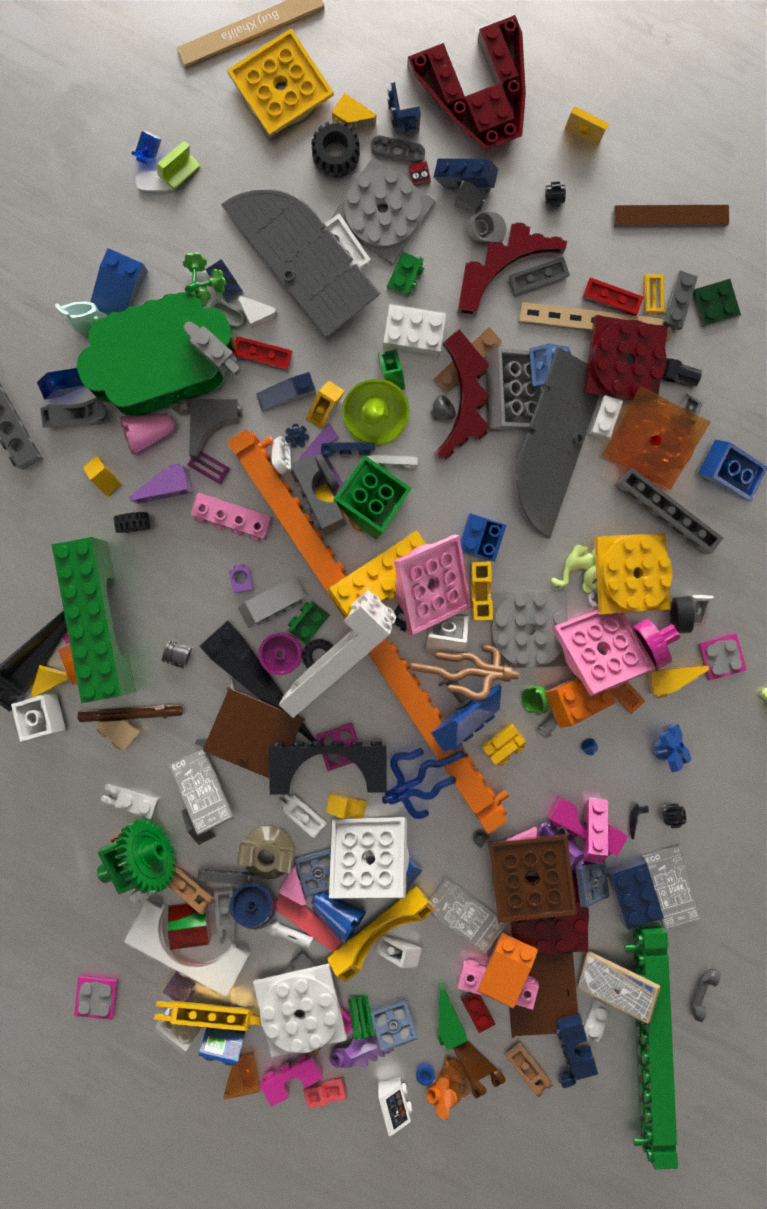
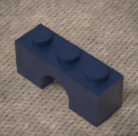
[433,158,499,188]
[556,1013,598,1080]

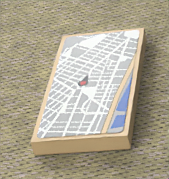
[578,952,661,1024]

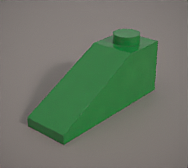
[437,982,468,1051]

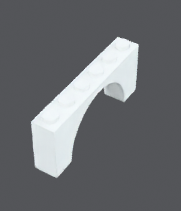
[124,896,251,997]

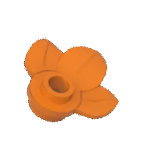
[426,1077,457,1120]

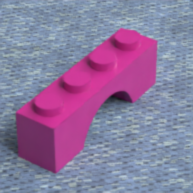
[547,796,628,856]

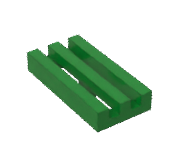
[348,996,374,1040]

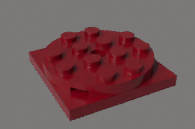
[584,315,668,404]
[511,874,589,955]

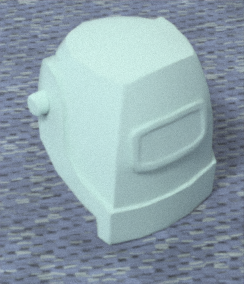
[55,302,101,337]

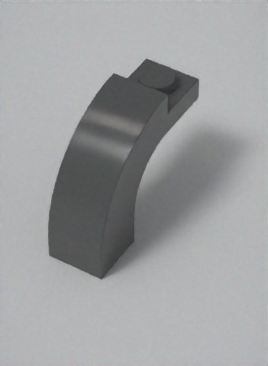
[40,397,106,428]

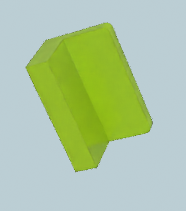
[157,141,200,189]

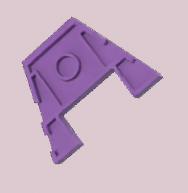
[291,423,347,496]

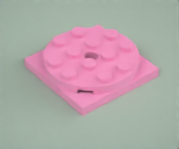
[394,534,472,635]
[552,609,656,697]

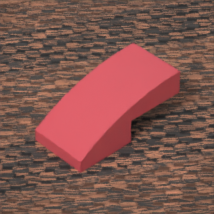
[303,1078,347,1108]

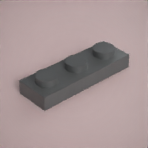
[509,257,570,295]
[662,270,698,330]

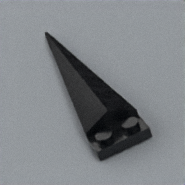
[0,610,67,712]
[199,620,316,742]

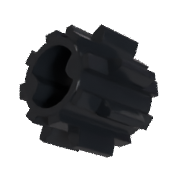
[545,181,566,207]
[663,804,687,829]

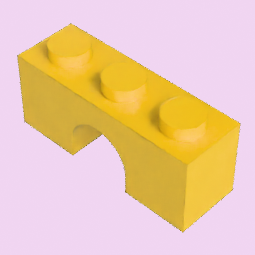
[470,562,493,621]

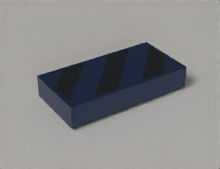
[206,259,243,302]

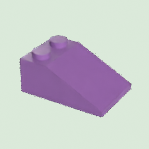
[129,464,194,504]

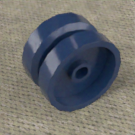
[229,883,277,930]

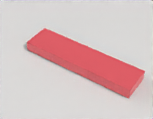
[276,894,341,952]

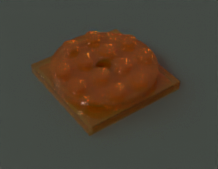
[603,386,710,490]

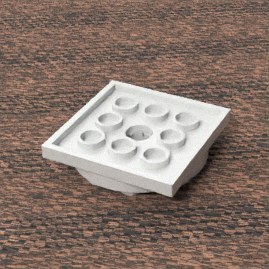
[329,817,409,899]
[253,964,347,1057]

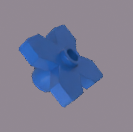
[654,724,692,772]

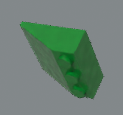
[333,455,412,540]

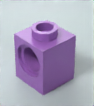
[229,564,254,593]

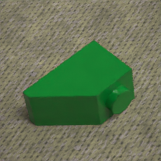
[378,349,405,390]

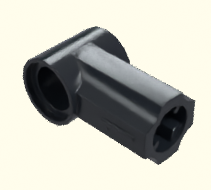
[662,358,702,387]

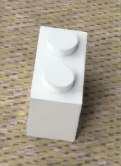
[588,395,623,441]

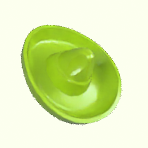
[342,379,410,445]

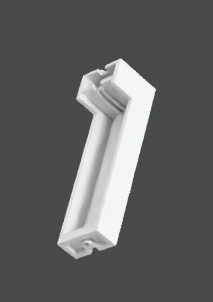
[279,590,396,718]

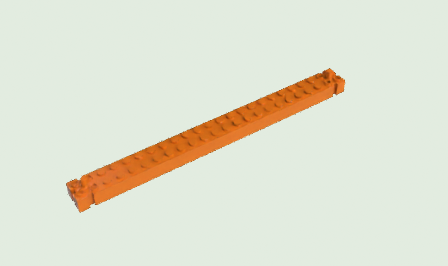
[227,429,509,834]

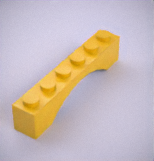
[327,886,436,983]

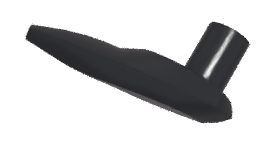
[630,803,649,840]

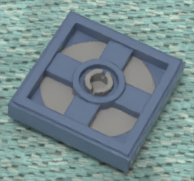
[294,848,331,897]
[576,861,609,907]
[371,1000,418,1052]

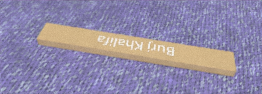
[177,0,325,68]

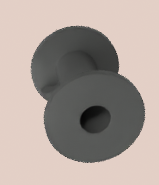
[438,671,471,710]

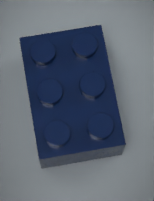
[606,858,664,930]

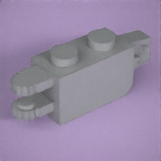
[183,322,242,376]

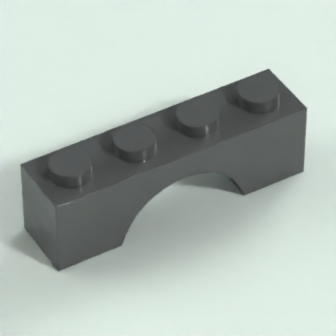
[290,454,347,535]

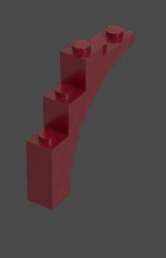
[457,222,567,316]
[434,329,490,460]

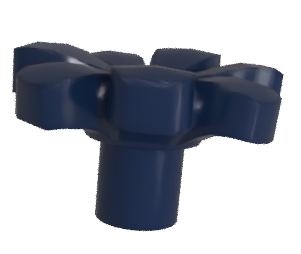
[285,424,309,448]

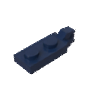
[321,442,375,457]

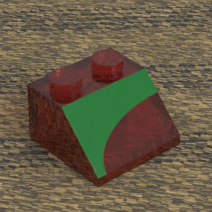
[167,901,212,950]

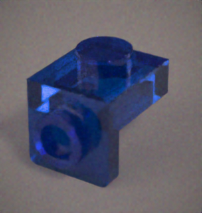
[131,131,162,164]

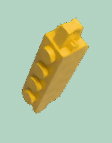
[154,1000,262,1031]

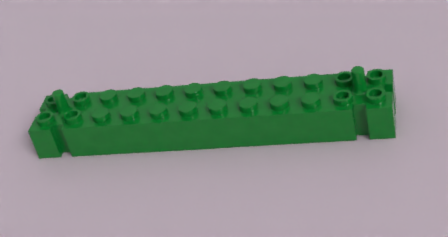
[624,922,678,1170]

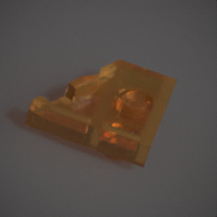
[223,1051,261,1100]

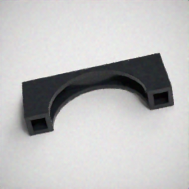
[269,740,387,795]

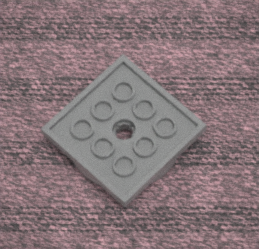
[330,157,436,265]
[490,590,568,668]

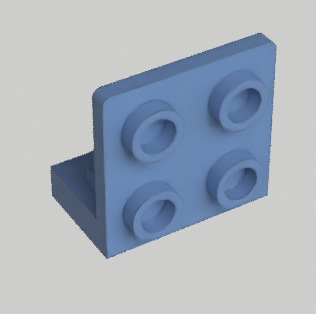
[529,343,571,387]

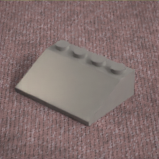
[485,348,542,430]

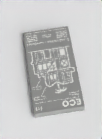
[169,748,234,835]
[642,845,701,930]
[429,877,508,954]

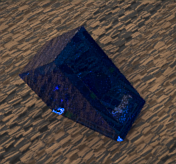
[37,368,85,400]

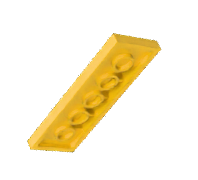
[327,530,426,618]

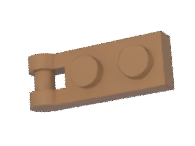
[167,865,215,915]
[505,1042,553,1097]

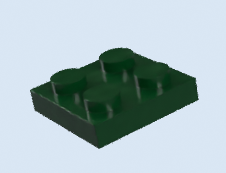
[693,279,741,327]

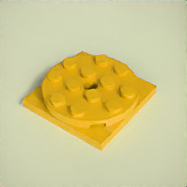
[227,28,334,137]
[594,533,672,614]

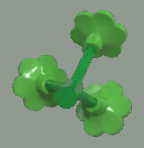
[183,252,226,306]

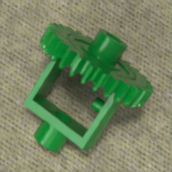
[97,819,176,895]

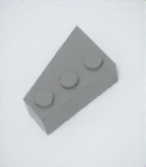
[238,577,306,628]

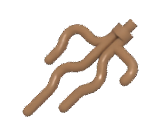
[410,644,519,701]

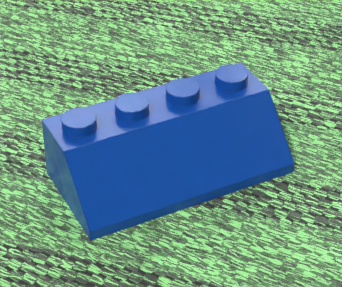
[431,684,502,752]

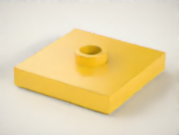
[565,107,609,145]

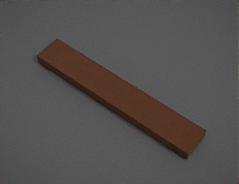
[614,205,729,226]

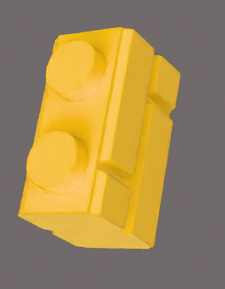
[481,723,527,766]

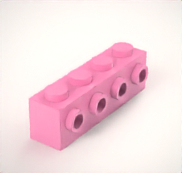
[190,493,273,542]
[458,960,539,1010]

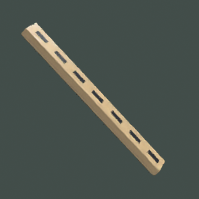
[519,302,672,340]

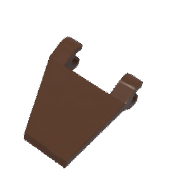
[453,1041,506,1098]

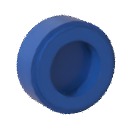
[416,1064,435,1086]

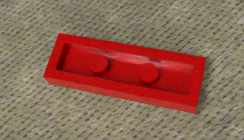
[582,277,644,316]
[232,336,293,370]

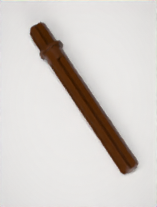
[77,703,183,722]

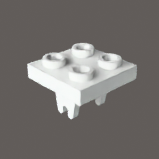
[153,998,202,1054]

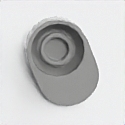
[467,211,506,243]

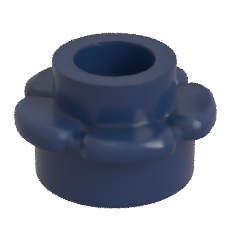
[558,1071,576,1088]

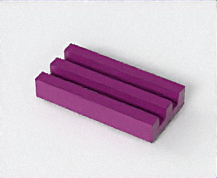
[187,451,230,485]

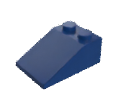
[90,248,148,315]
[698,440,767,501]

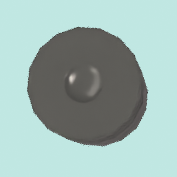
[162,640,192,669]

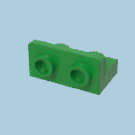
[387,251,425,297]
[288,601,330,645]

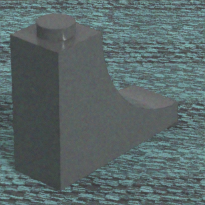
[189,399,243,460]

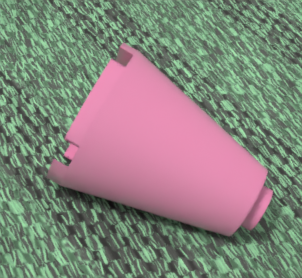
[119,413,176,455]

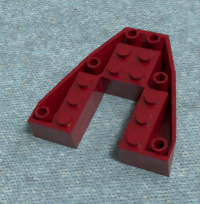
[407,15,526,150]

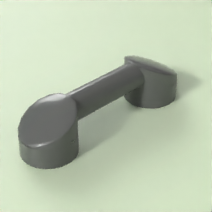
[692,969,721,1022]

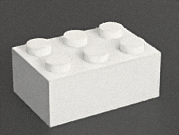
[383,304,447,357]

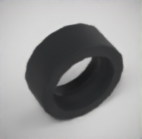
[670,597,695,633]

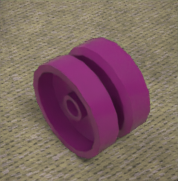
[259,632,303,675]

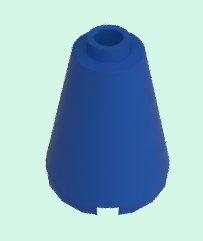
[311,892,366,944]

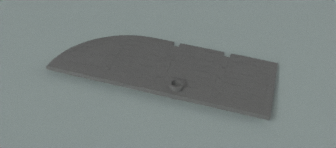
[221,188,381,338]
[516,347,599,538]

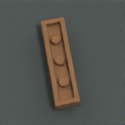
[433,327,502,394]

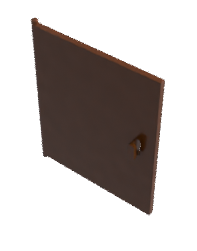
[203,687,305,778]
[509,952,578,1038]

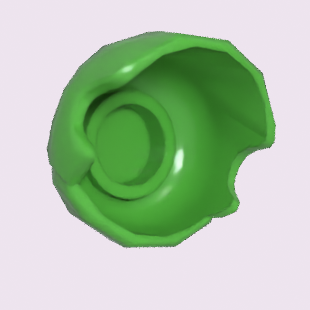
[522,686,550,715]

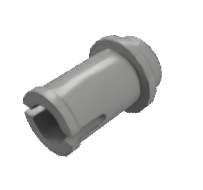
[538,713,558,739]

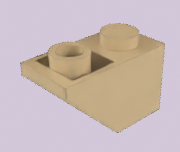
[94,719,142,751]

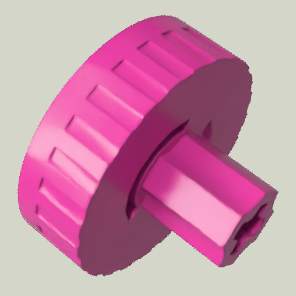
[632,619,680,670]

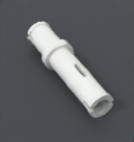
[260,921,313,949]

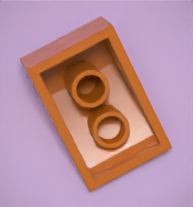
[477,933,538,1008]

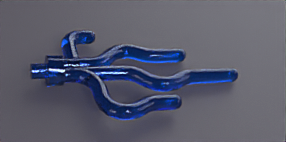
[382,748,465,819]

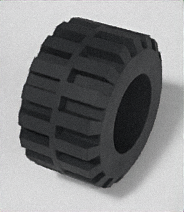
[311,121,360,177]

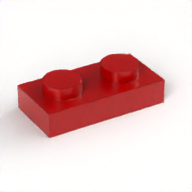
[460,992,496,1033]

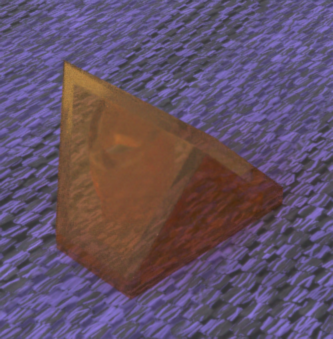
[440,1057,472,1109]

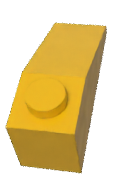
[647,665,709,698]

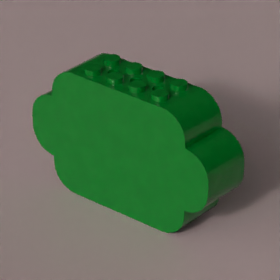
[77,292,236,416]

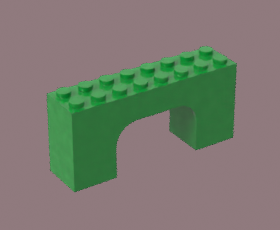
[51,537,136,704]

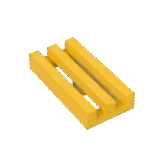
[644,274,665,314]

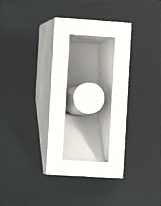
[375,934,422,968]

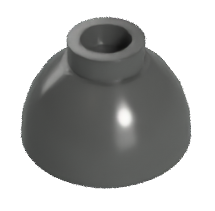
[430,395,456,421]

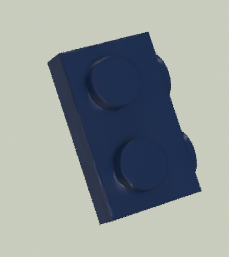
[387,81,421,135]

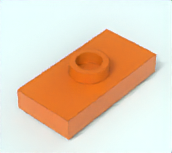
[610,682,645,714]

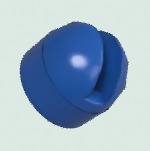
[581,738,598,755]

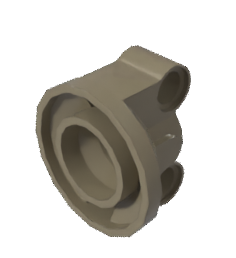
[237,825,296,879]

